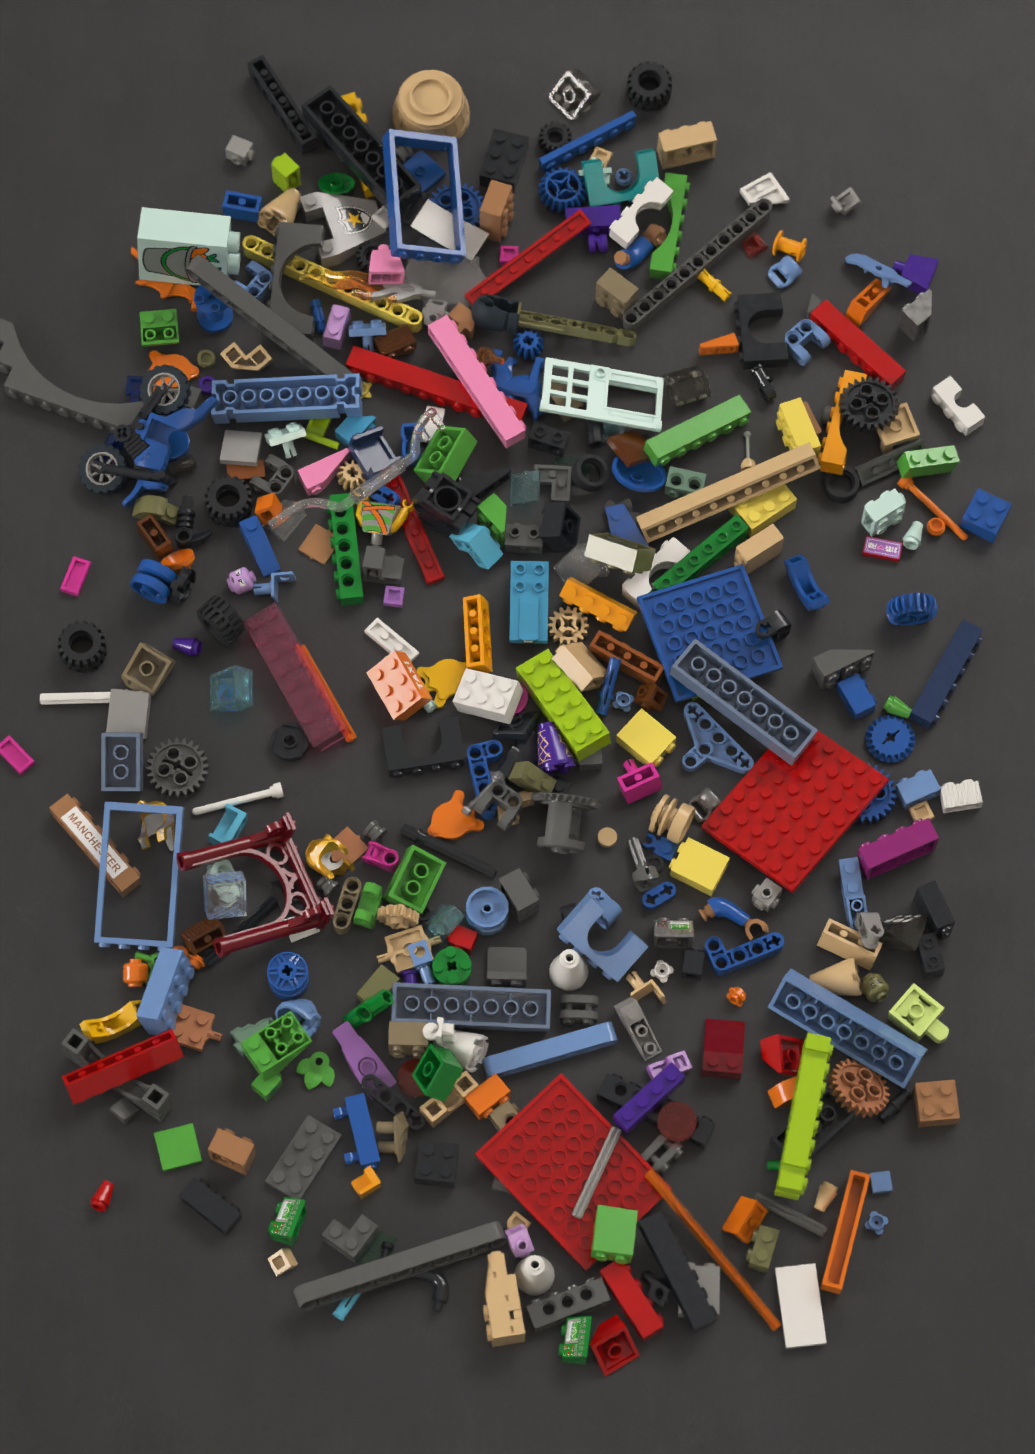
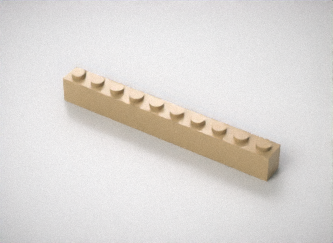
[636,442,821,543]

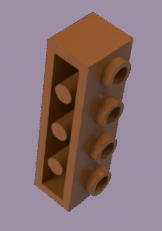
[589,630,665,685]

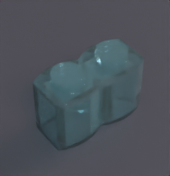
[426,904,465,936]

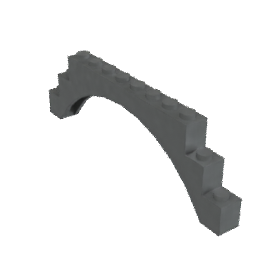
[0,319,203,436]

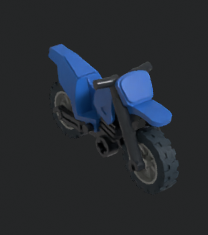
[78,364,218,508]

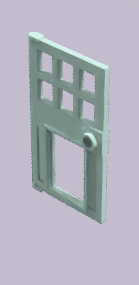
[539,357,664,432]

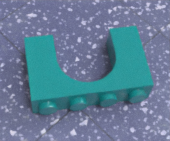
[581,148,659,207]

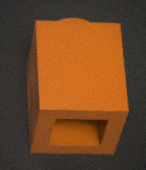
[255,492,282,526]

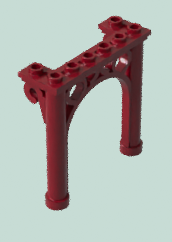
[176,812,335,958]

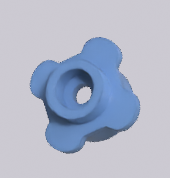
[612,691,634,712]
[865,1211,888,1235]

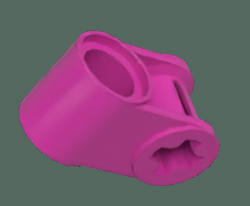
[361,841,400,872]

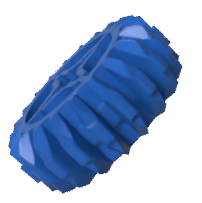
[539,166,587,214]
[886,592,938,626]

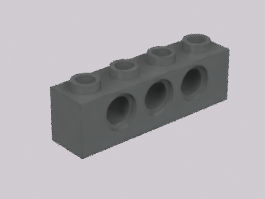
[526,1277,610,1333]

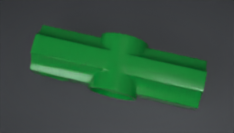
[343,989,394,1029]

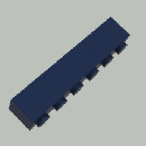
[909,619,984,729]

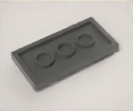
[265,1115,342,1199]

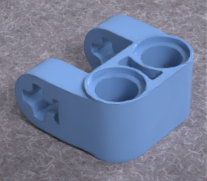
[234,261,273,303]
[784,319,831,366]
[588,887,622,930]

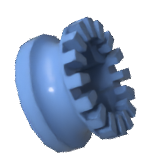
[616,168,632,186]

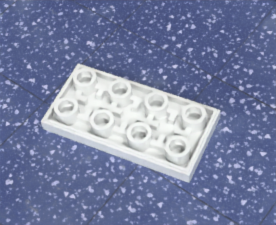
[775,1263,827,1349]

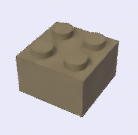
[595,268,639,320]
[388,1021,429,1059]

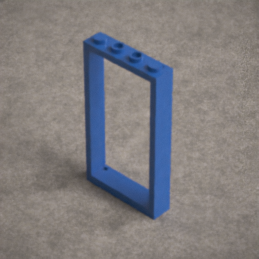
[382,129,466,265]

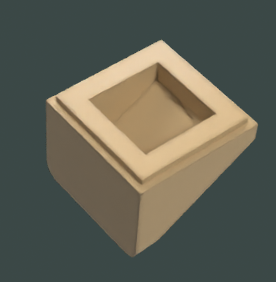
[268,1248,298,1276]

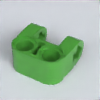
[353,882,383,929]

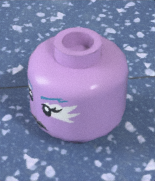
[227,567,256,595]

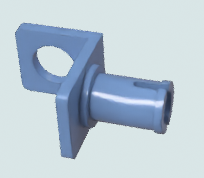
[253,571,296,603]
[408,940,436,984]

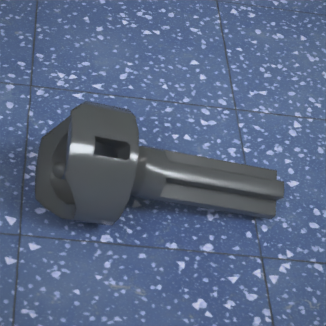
[627,837,659,892]

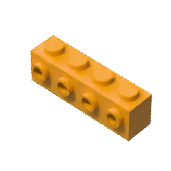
[559,577,638,632]

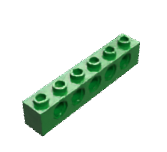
[326,493,364,606]
[652,514,749,592]

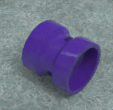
[588,234,607,253]

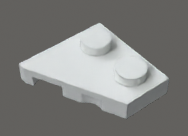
[740,172,789,206]

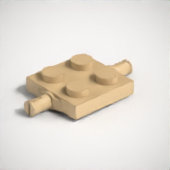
[376,925,442,975]

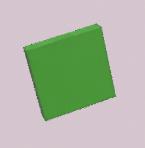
[154,1123,202,1172]

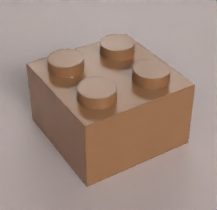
[913,1080,960,1127]
[208,1128,257,1175]

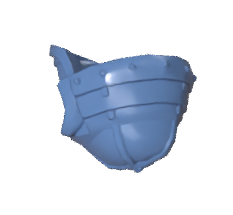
[275,999,321,1038]

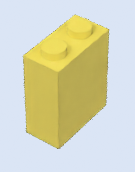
[616,708,676,767]
[669,837,730,896]

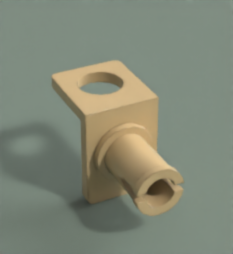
[626,971,666,1005]

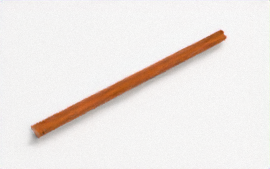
[644,1168,782,1332]

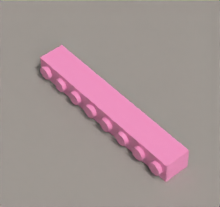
[428,315,526,448]

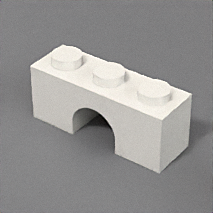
[931,376,985,436]

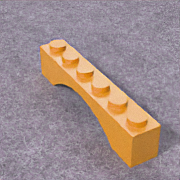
[818,370,867,475]

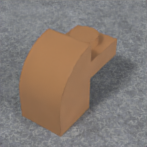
[448,302,475,340]

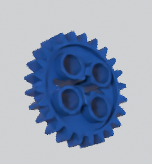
[429,183,483,227]
[858,763,897,824]

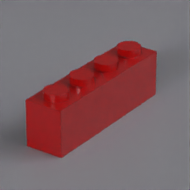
[599,1261,665,1342]

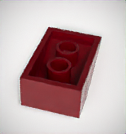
[701,1018,745,1080]

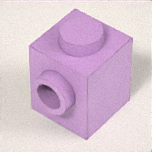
[504,1223,534,1258]

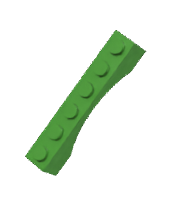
[649,172,690,279]

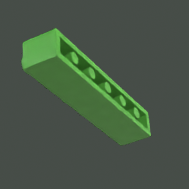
[643,395,751,467]

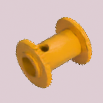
[772,230,807,263]

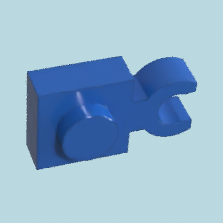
[642,833,679,863]

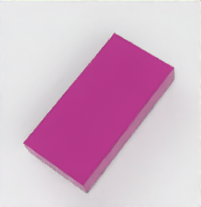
[60,556,92,597]
[0,735,35,775]

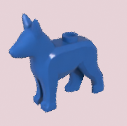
[490,349,553,423]

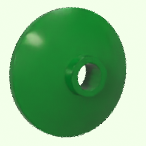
[318,173,355,195]

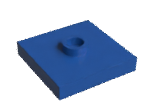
[403,149,446,193]

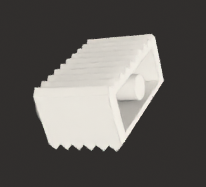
[939,779,983,813]

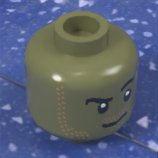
[860,973,889,1002]

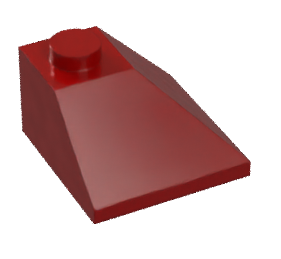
[760,1034,804,1077]
[590,1315,640,1377]

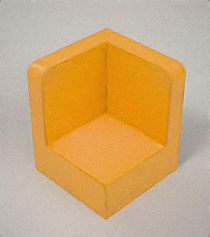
[351,1166,381,1199]

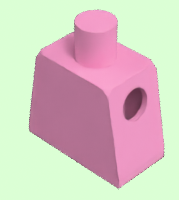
[368,244,404,284]

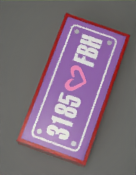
[862,536,903,562]

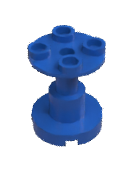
[194,285,233,334]

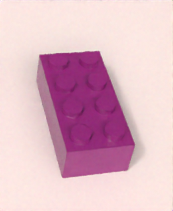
[857,818,939,881]

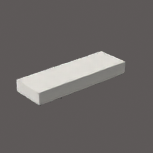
[364,617,420,662]

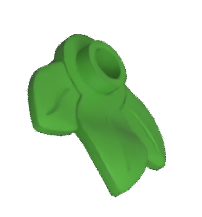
[296,1052,335,1090]

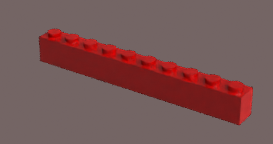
[346,345,528,422]

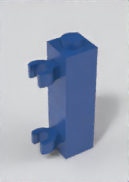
[333,1093,381,1170]

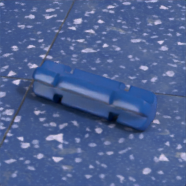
[310,299,326,334]

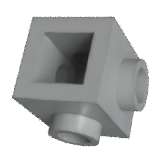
[422,298,449,325]
[752,878,782,912]

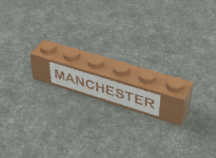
[49,794,142,898]

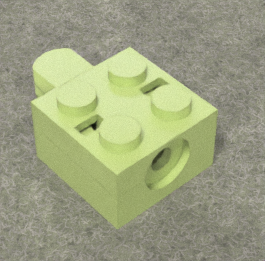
[887,983,949,1044]

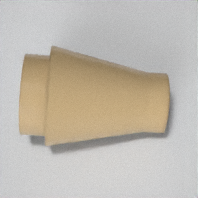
[814,1181,838,1212]

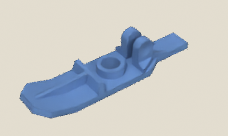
[845,254,912,288]

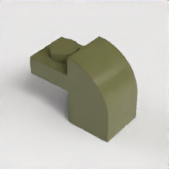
[132,495,179,526]

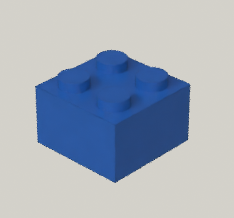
[960,488,1012,543]

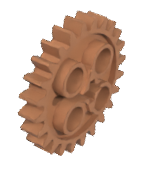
[828,1059,890,1117]

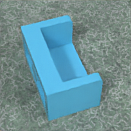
[208,804,248,845]

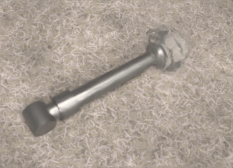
[461,770,505,817]

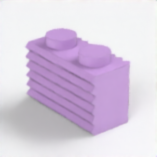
[323,304,351,350]

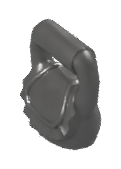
[688,787,721,823]

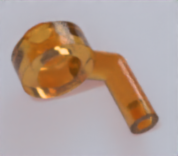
[476,347,505,366]

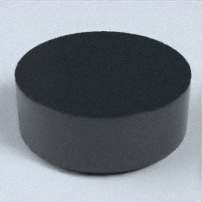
[646,854,664,874]

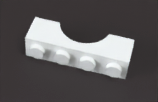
[609,177,673,249]
[622,537,690,609]

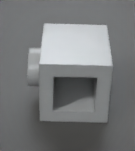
[225,135,255,166]

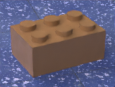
[480,180,515,243]

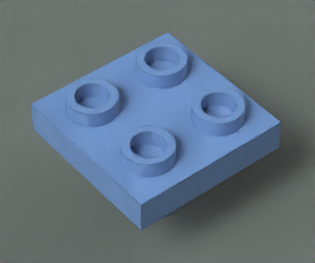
[349,319,386,352]

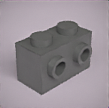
[505,522,543,554]

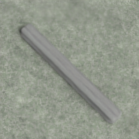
[572,1127,621,1219]

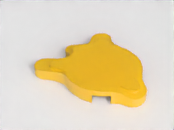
[416,659,467,709]

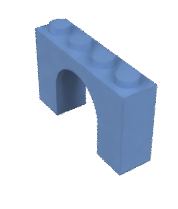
[557,893,648,982]

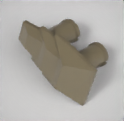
[376,1111,409,1162]

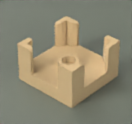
[871,402,920,454]

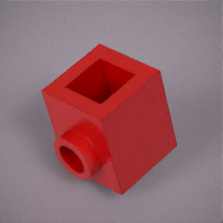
[446,924,478,955]

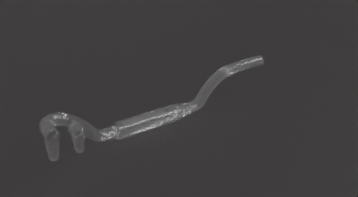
[268,408,446,530]

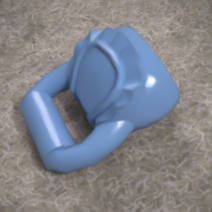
[768,256,802,289]

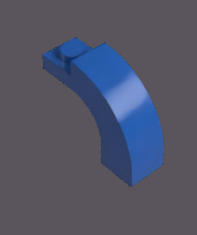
[784,554,830,611]

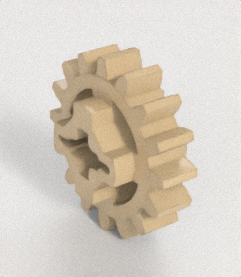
[548,606,589,646]
[377,904,419,929]

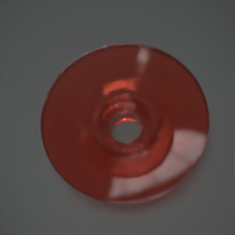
[397,1059,425,1097]

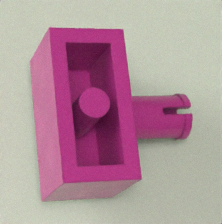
[617,759,663,804]

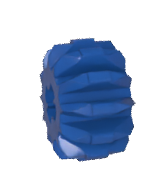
[513,329,544,360]

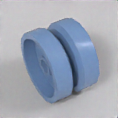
[466,887,508,935]

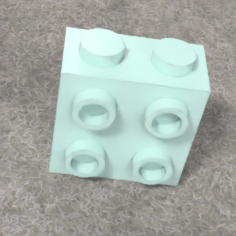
[861,489,906,537]

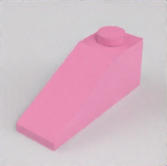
[298,448,350,496]

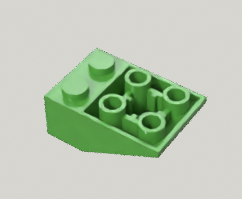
[241,1011,312,1082]

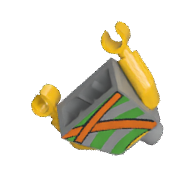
[355,494,414,545]

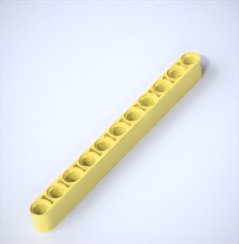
[243,235,423,333]

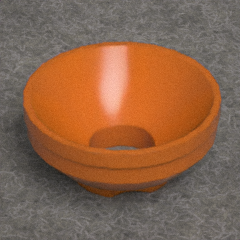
[161,549,195,575]

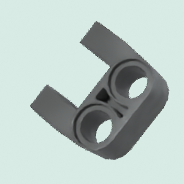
[248,454,295,501]
[474,782,522,831]

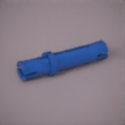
[595,657,622,715]

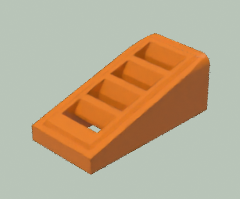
[699,333,739,355]

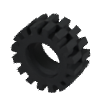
[539,121,572,154]
[356,239,385,274]

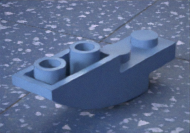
[838,857,868,932]

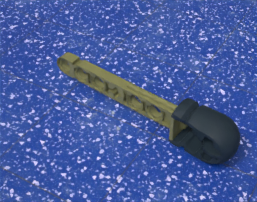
[471,294,637,346]

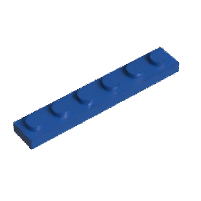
[539,110,636,173]

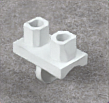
[423,1017,455,1047]

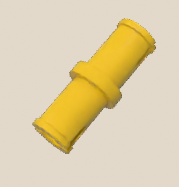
[697,269,732,302]

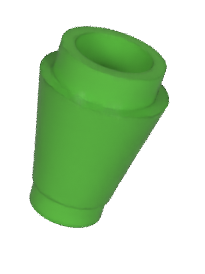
[883,695,912,719]

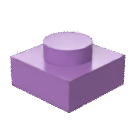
[383,585,405,608]

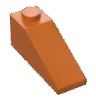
[845,278,891,327]

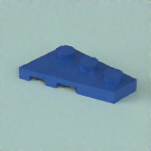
[604,504,649,546]

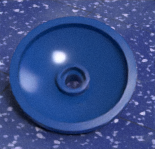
[612,456,667,493]

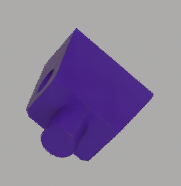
[892,254,939,294]

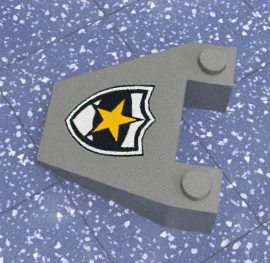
[300,192,387,268]

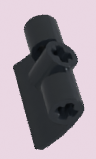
[495,730,538,791]

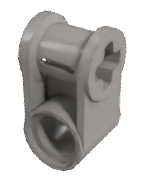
[855,912,884,949]

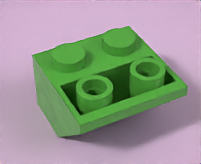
[139,309,179,347]
[477,493,507,547]

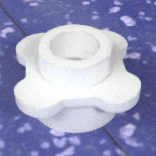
[650,960,674,983]

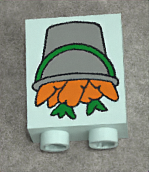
[137,207,240,286]

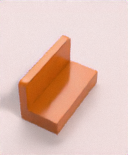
[722,1196,768,1244]

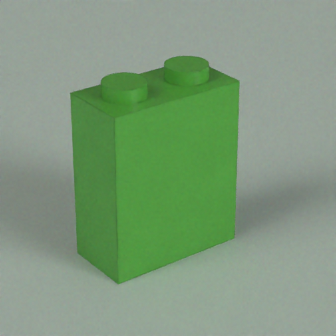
[591,1205,638,1264]

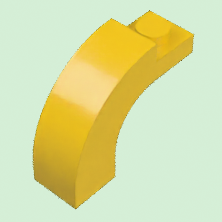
[79,1000,142,1044]

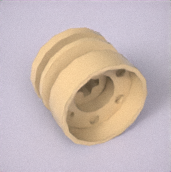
[649,794,696,844]

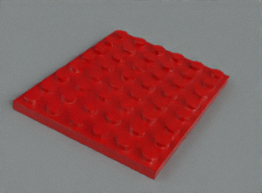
[701,731,889,893]
[475,1073,672,1272]

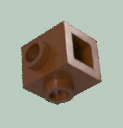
[634,683,668,712]

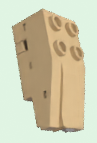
[483,1251,525,1347]

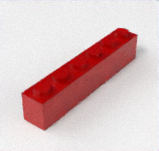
[810,299,906,391]
[61,1029,184,1104]

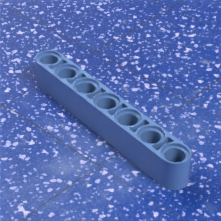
[482,1022,618,1079]

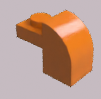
[768,1076,797,1109]

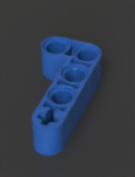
[467,740,503,820]
[704,932,784,976]

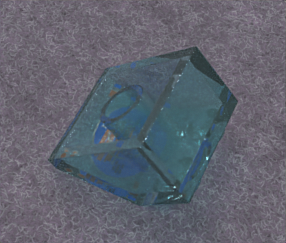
[210,665,253,712]

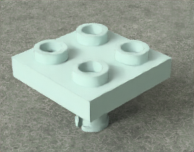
[264,422,307,458]

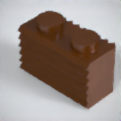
[373,324,417,359]
[137,514,173,560]
[180,914,227,956]

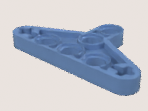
[682,702,754,774]

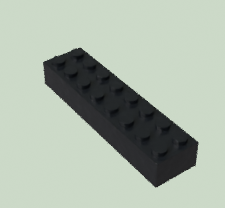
[302,85,422,211]

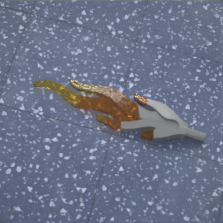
[298,269,436,303]

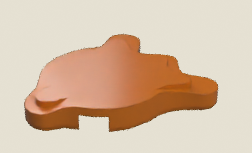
[149,350,199,391]
[428,790,484,841]

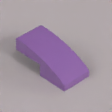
[646,1051,692,1080]

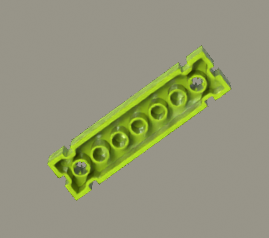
[774,1033,834,1200]

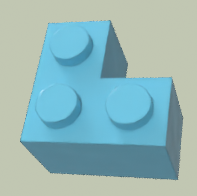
[449,522,503,569]

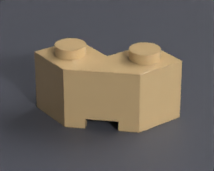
[220,342,274,372]

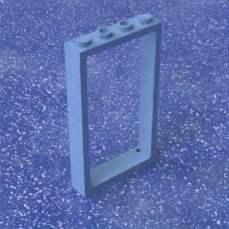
[94,802,184,951]

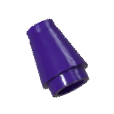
[172,638,202,657]

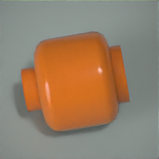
[123,959,149,987]

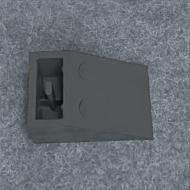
[810,649,875,690]

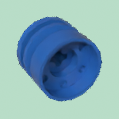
[267,952,309,1001]

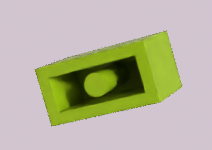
[271,153,301,192]

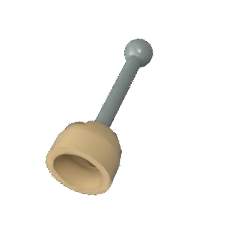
[741,431,756,471]

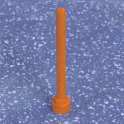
[897,477,968,541]

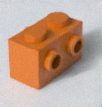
[465,1073,511,1120]

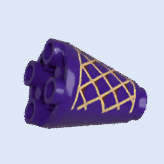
[538,721,576,776]

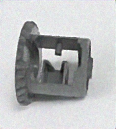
[531,792,601,854]

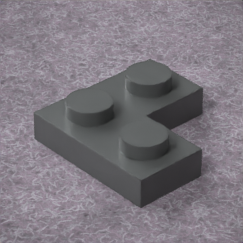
[533,464,572,504]

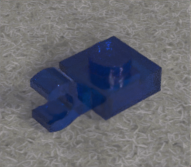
[126,376,143,403]

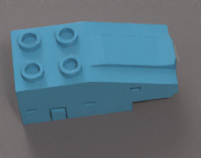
[509,561,549,644]

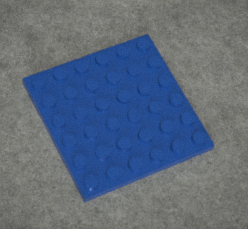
[636,564,783,703]

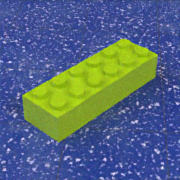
[516,649,611,762]

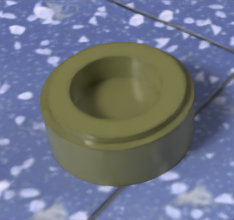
[197,350,216,369]

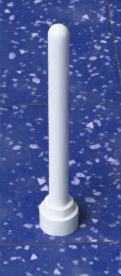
[192,782,284,815]

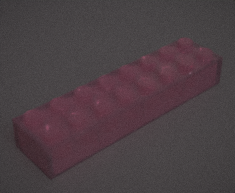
[243,602,351,753]

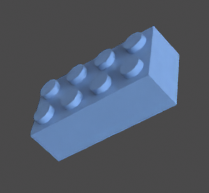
[136,947,195,1036]

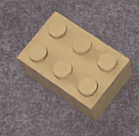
[657,121,717,169]

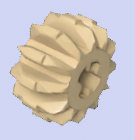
[337,460,367,493]

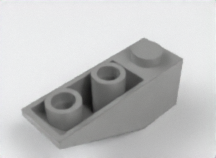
[614,997,662,1061]

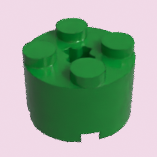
[432,946,472,986]

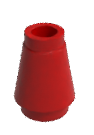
[91,1181,114,1212]

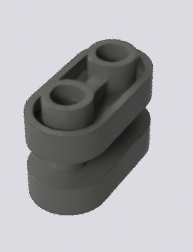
[559,994,599,1026]
[641,1130,684,1175]

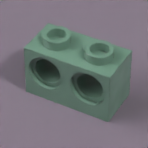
[664,466,707,498]

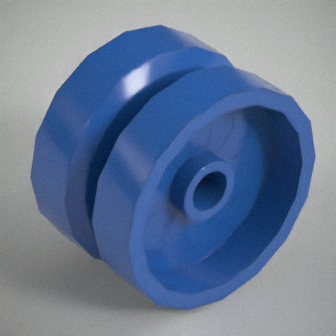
[129,559,178,604]

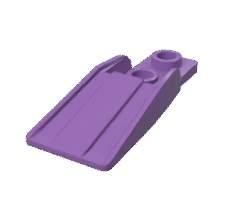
[332,1021,396,1099]

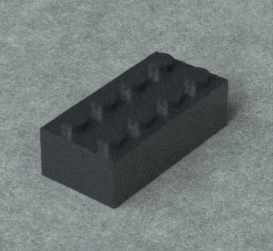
[769,1086,856,1159]

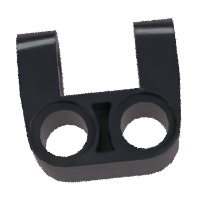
[755,609,791,644]

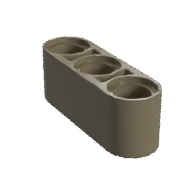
[333,877,362,935]

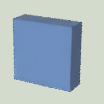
[869,1171,893,1194]

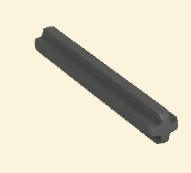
[753,1192,827,1237]

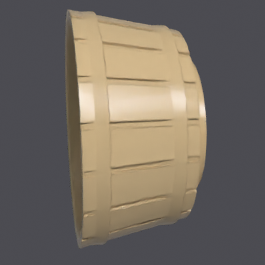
[392,70,470,140]

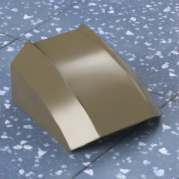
[121,642,176,696]

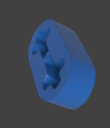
[367,482,401,505]
[642,881,676,911]

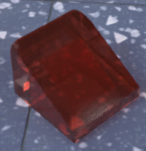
[741,232,769,258]

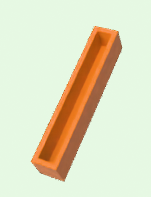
[820,1170,870,1295]

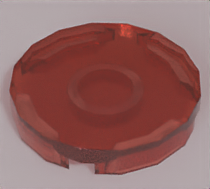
[657,1102,697,1142]

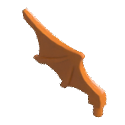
[131,247,198,312]

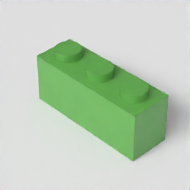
[896,445,960,479]

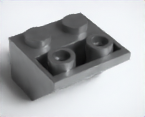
[899,289,932,342]

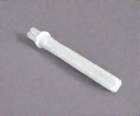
[40,689,143,705]

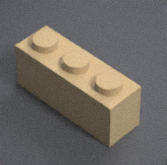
[817,918,883,970]

